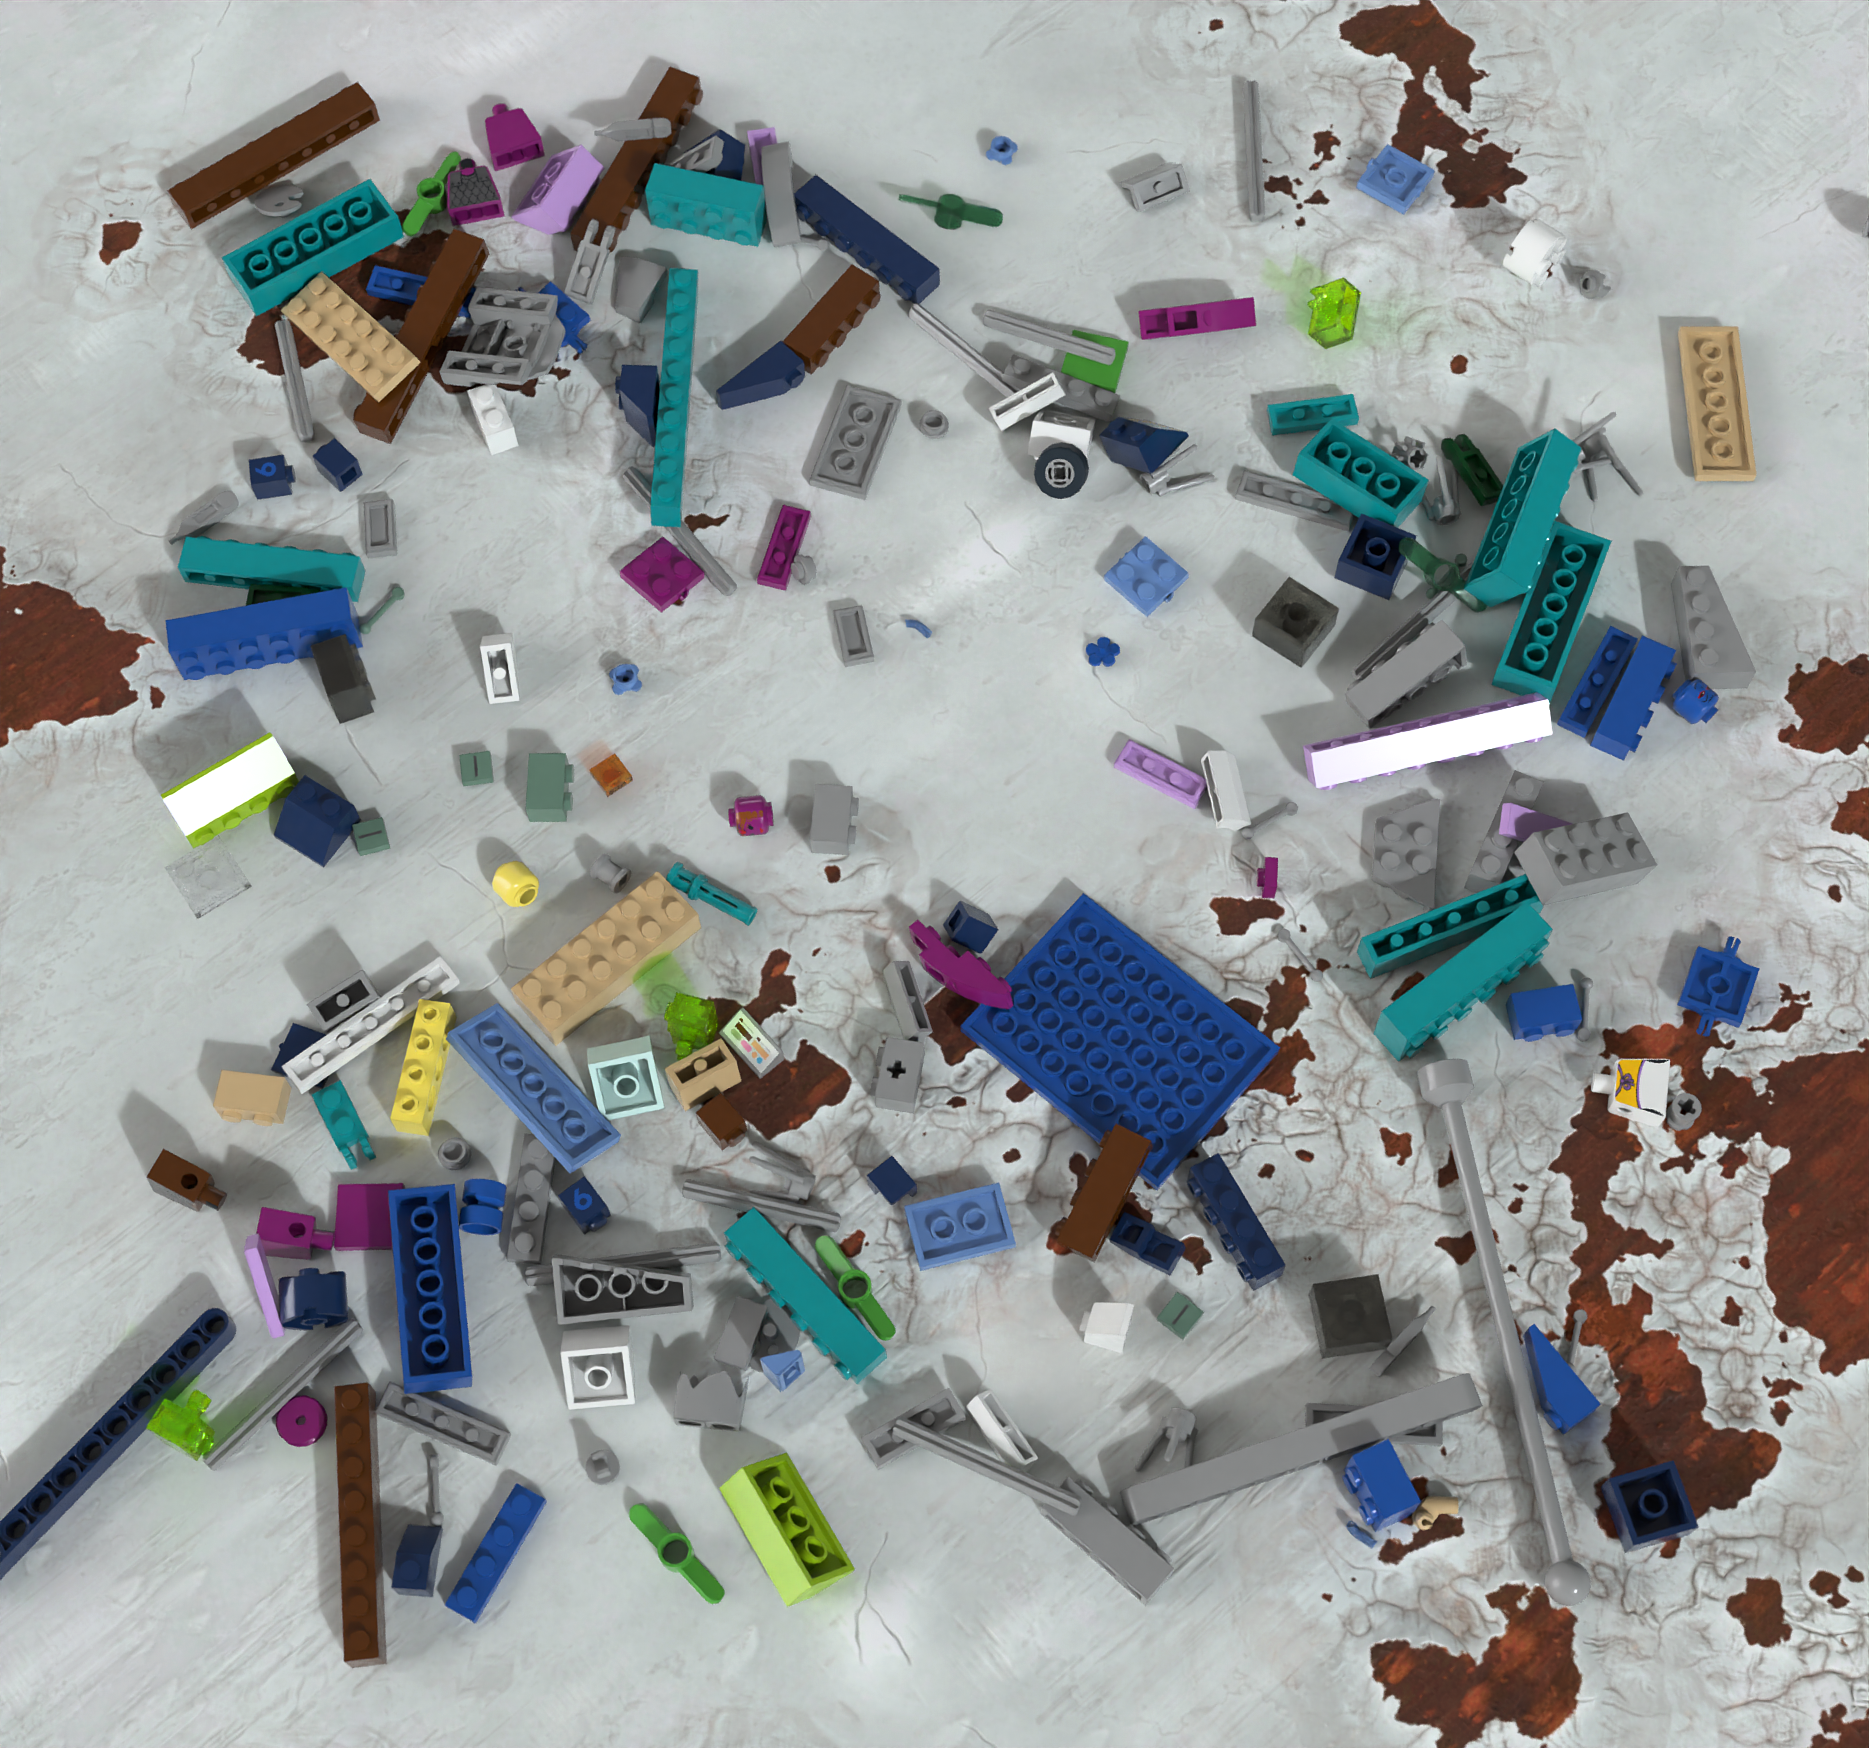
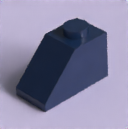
[391,1524,443,1597]

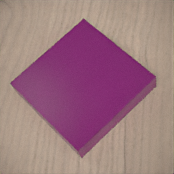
[334,1183,405,1251]

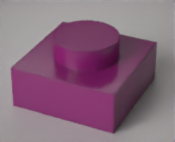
[1256,857,1278,899]

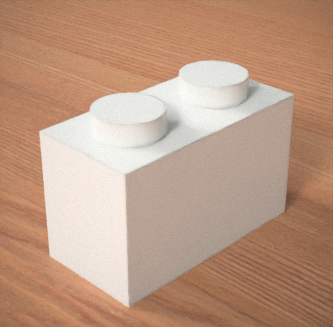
[467,384,519,455]

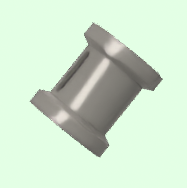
[590,854,631,893]
[1666,1093,1702,1131]

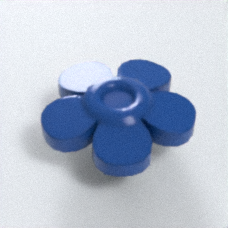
[1086,637,1120,667]

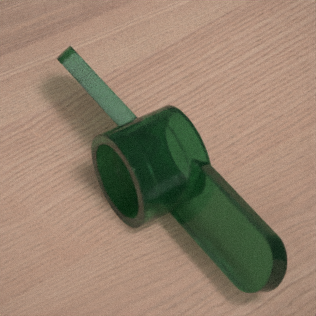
[898,194,1003,230]
[1399,537,1487,612]

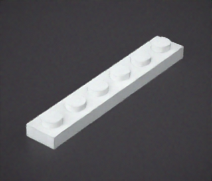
[282,956,460,1094]

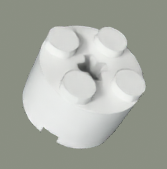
[1503,217,1567,287]

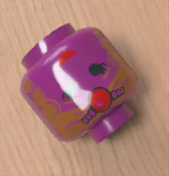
[728,795,774,836]

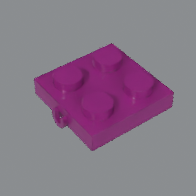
[620,536,704,613]

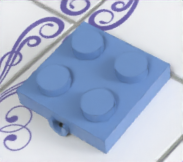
[1356,144,1435,215]
[1104,536,1189,617]

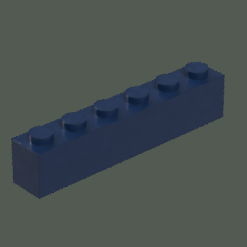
[794,175,940,304]

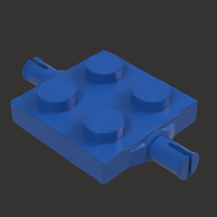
[515,281,591,354]
[1677,936,1760,1037]

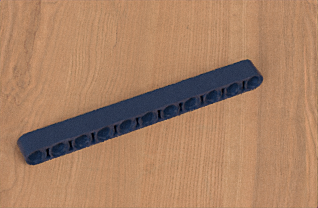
[0,1308,236,1580]

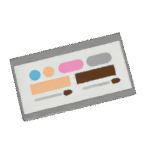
[719,1007,784,1079]

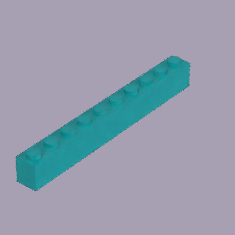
[650,268,698,527]

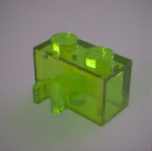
[1307,277,1361,349]
[664,992,719,1060]
[146,1389,215,1461]

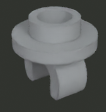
[1580,270,1611,299]
[586,1450,620,1485]

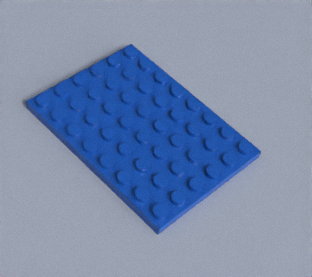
[960,893,1280,1191]

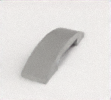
[761,141,802,248]

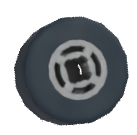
[1034,442,1089,499]

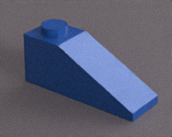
[1523,1324,1601,1435]

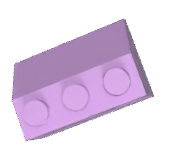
[511,145,604,235]

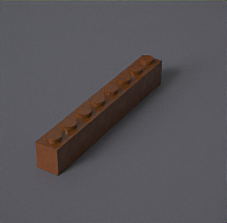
[570,67,703,252]
[167,82,380,229]
[353,229,490,444]
[334,1382,387,1668]

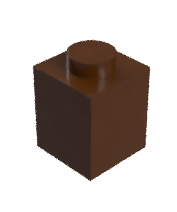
[696,1093,747,1151]

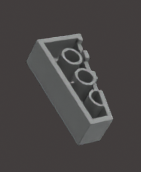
[1671,565,1756,689]
[1345,619,1467,729]
[552,1254,694,1325]

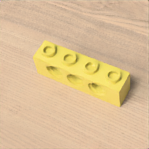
[390,999,457,1136]

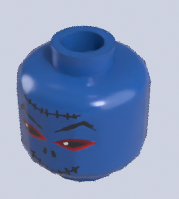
[1672,679,1719,724]

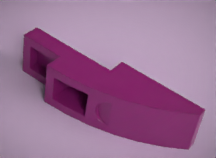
[1139,297,1256,340]
[908,920,1013,1009]

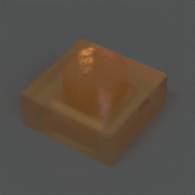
[589,753,633,797]

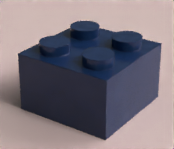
[1334,513,1417,600]
[1601,1460,1699,1553]

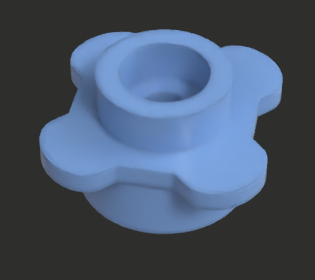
[986,136,1018,165]
[609,664,642,695]

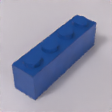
[1590,636,1677,761]

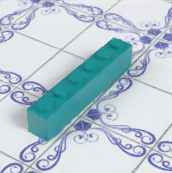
[177,536,366,602]
[1357,874,1543,979]
[724,1207,887,1384]

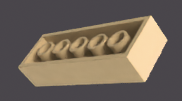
[511,871,701,1046]

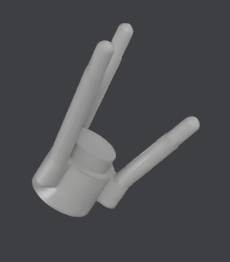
[1572,412,1619,474]
[1583,434,1643,502]
[1140,444,1215,497]
[1421,455,1461,525]
[750,1141,816,1204]
[1135,1408,1198,1472]

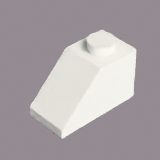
[480,633,520,704]
[1080,1302,1134,1353]

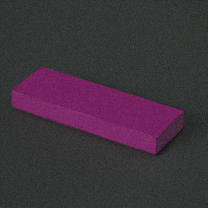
[757,505,811,591]

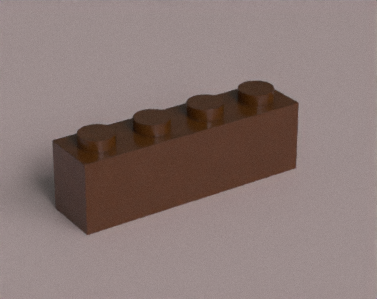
[783,264,881,375]
[1055,1124,1153,1263]

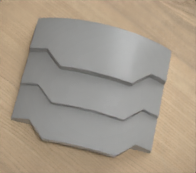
[440,287,566,387]

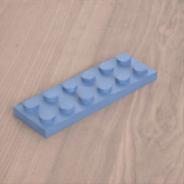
[446,1003,621,1173]

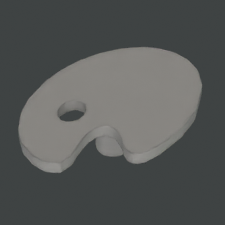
[254,185,304,218]
[749,1299,800,1373]

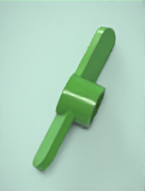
[402,152,461,236]
[815,1236,896,1341]
[629,1503,725,1604]

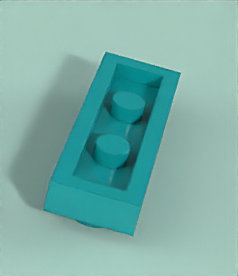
[1267,394,1359,436]

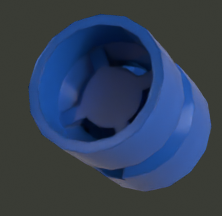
[459,1179,507,1235]

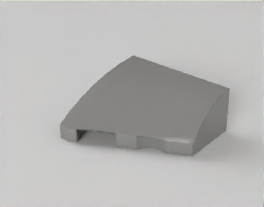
[615,257,668,324]

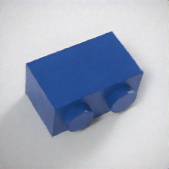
[1505,984,1582,1042]

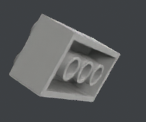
[1514,812,1657,906]

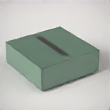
[459,751,494,786]
[352,817,390,856]
[1157,1292,1204,1340]

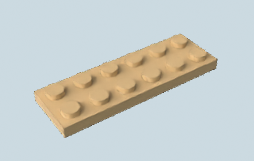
[281,271,421,403]
[1678,326,1756,481]

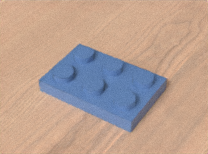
[904,1183,1016,1271]

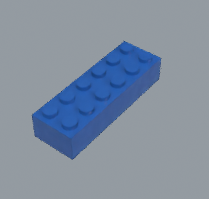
[165,587,363,680]
[388,1184,472,1394]

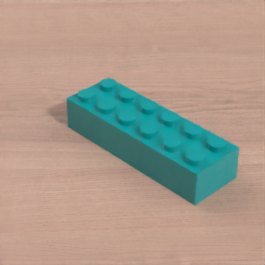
[221,179,404,317]
[1463,428,1582,608]
[1491,521,1612,704]
[1373,902,1553,1062]

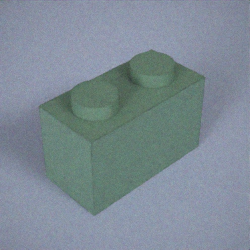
[526,753,574,822]

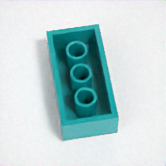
[645,163,767,247]
[1293,418,1429,528]

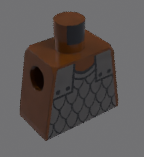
[146,1149,227,1212]

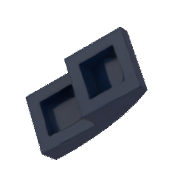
[1109,1212,1186,1276]

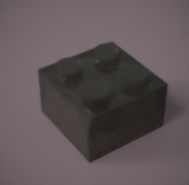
[1252,577,1339,668]
[310,634,376,724]
[1308,1274,1393,1359]

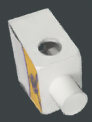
[1591,1059,1670,1128]

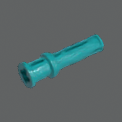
[666,862,758,926]

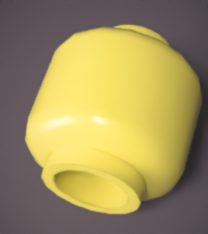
[492,861,539,907]

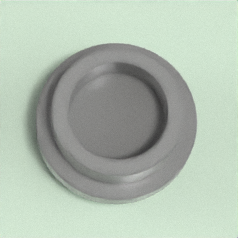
[920,410,949,439]
[791,555,816,585]
[438,1138,471,1170]

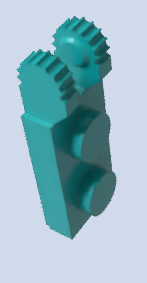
[312,1080,376,1170]

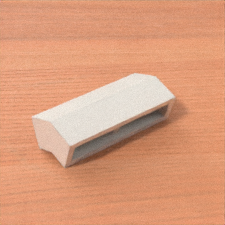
[989,372,1066,431]
[1201,750,1251,831]
[966,1389,1038,1472]

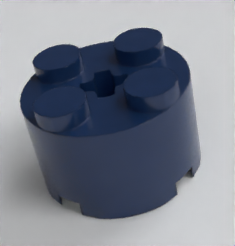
[278,1268,348,1330]

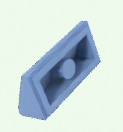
[760,1350,805,1392]

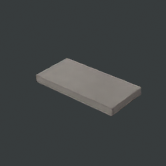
[809,385,902,500]

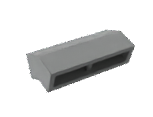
[883,961,933,1043]

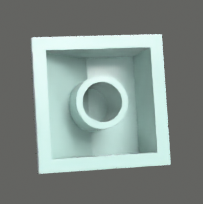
[587,1036,664,1120]

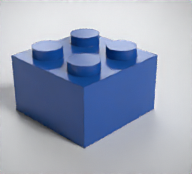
[1343,1439,1421,1532]

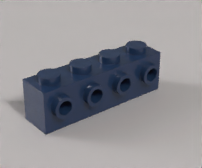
[1187,1153,1286,1291]

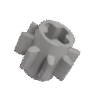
[1391,436,1429,470]

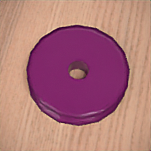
[276,1395,328,1447]

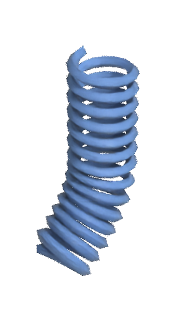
[905,619,932,638]
[1346,1521,1377,1549]

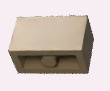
[665,1038,741,1111]
[213,1070,291,1126]

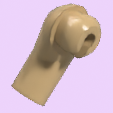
[1412,1496,1459,1530]

